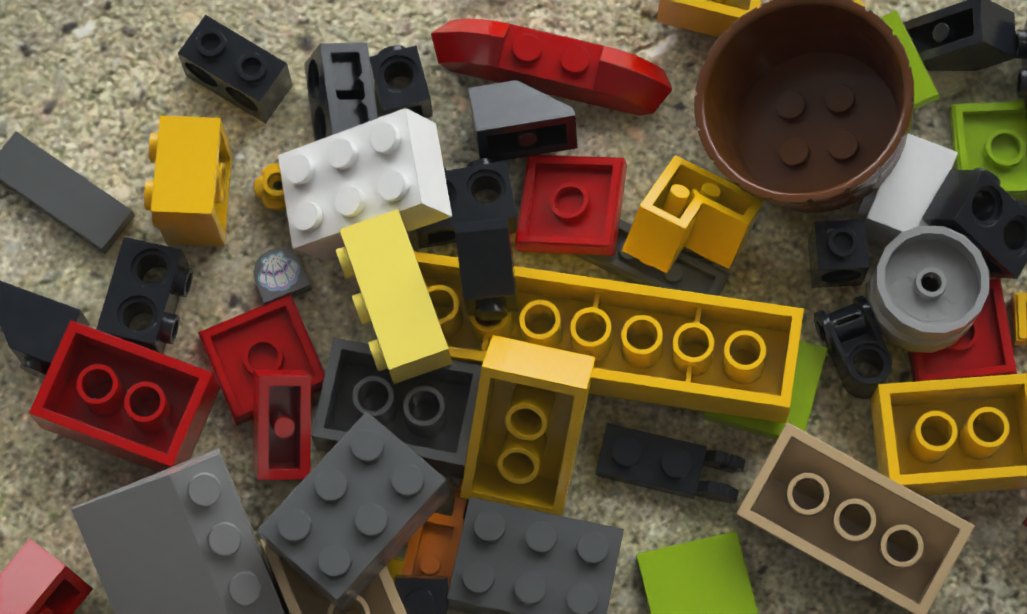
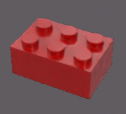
[29,320,220,472]

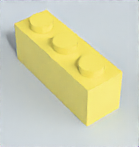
[336,209,453,384]

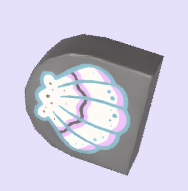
[253,248,312,305]

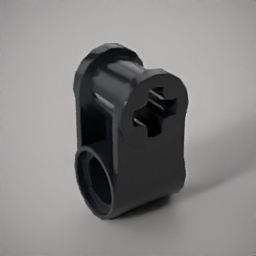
[814,295,892,399]

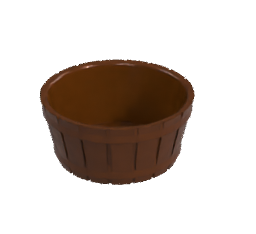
[694,0,914,213]

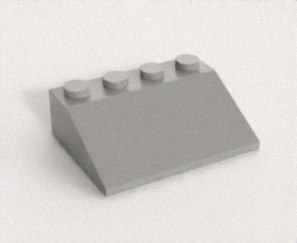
[71,448,287,614]

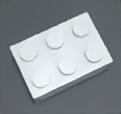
[278,108,452,261]

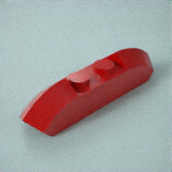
[431,19,673,116]

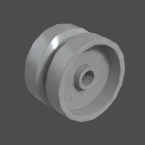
[867,225,989,353]

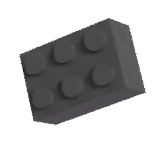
[311,337,482,479]
[257,411,450,613]
[447,497,624,614]

